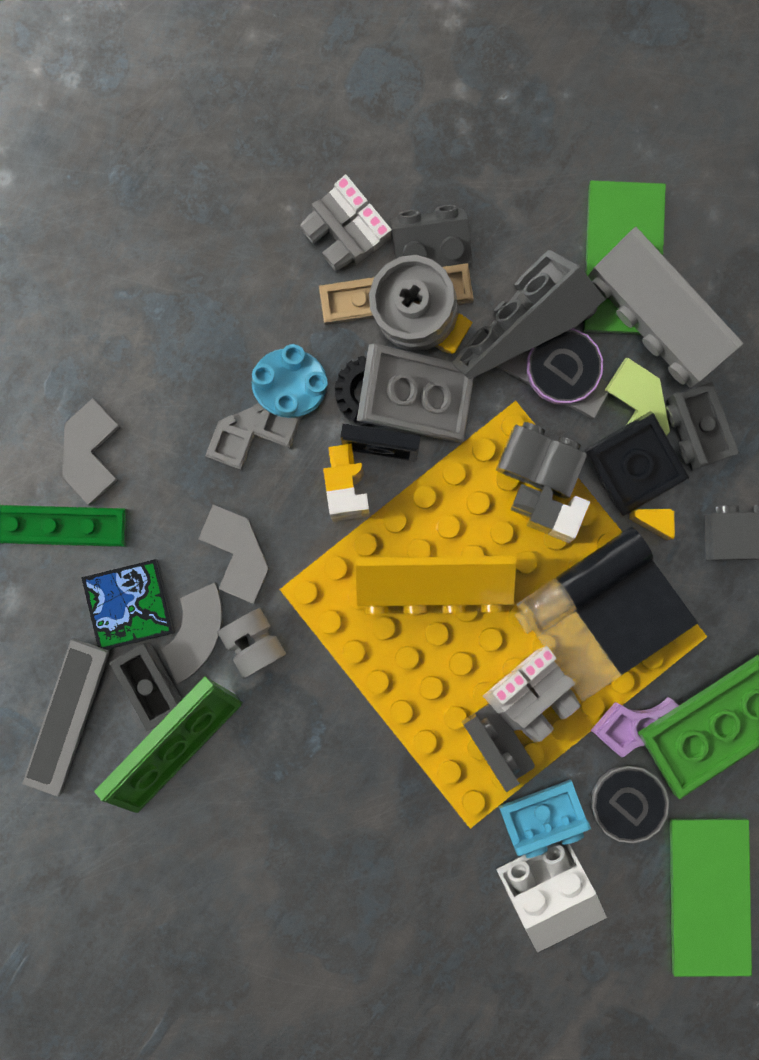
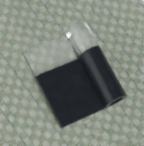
[514,526,698,702]

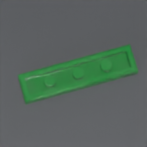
[0,505,127,547]

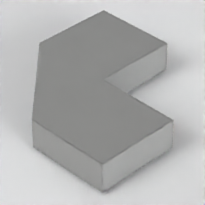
[62,398,120,506]
[205,403,303,471]
[198,504,269,604]

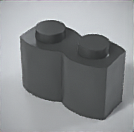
[496,422,587,499]

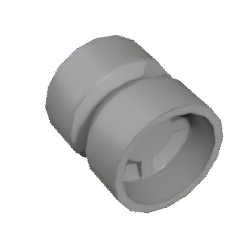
[217,608,287,679]

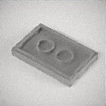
[357,343,474,443]

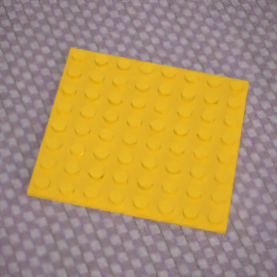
[279,400,707,829]

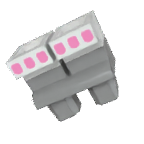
[300,174,392,271]
[483,646,581,743]

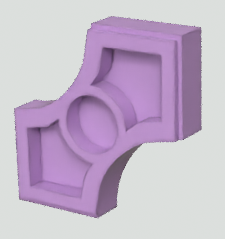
[591,697,679,758]

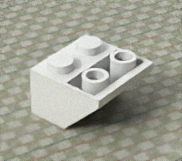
[496,841,607,953]

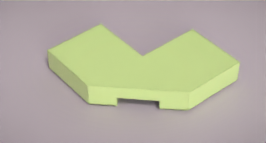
[605,358,670,437]

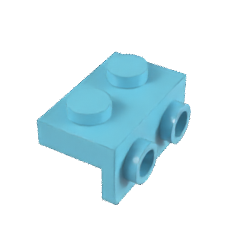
[498,780,591,858]

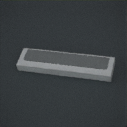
[22,638,110,797]

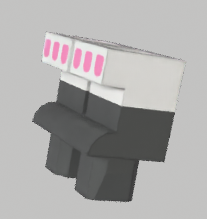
[510,484,590,543]

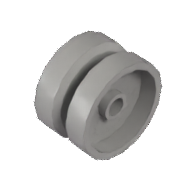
[369,255,459,351]

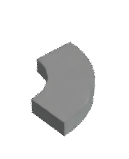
[161,582,223,684]

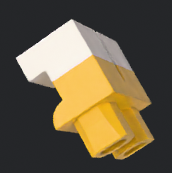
[323,444,370,522]

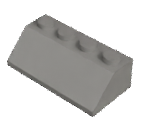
[588,227,744,388]

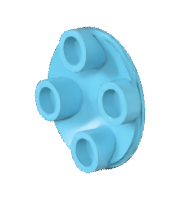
[251,344,328,418]

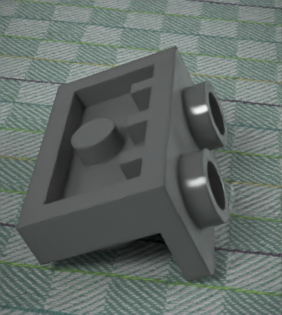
[461,704,535,792]

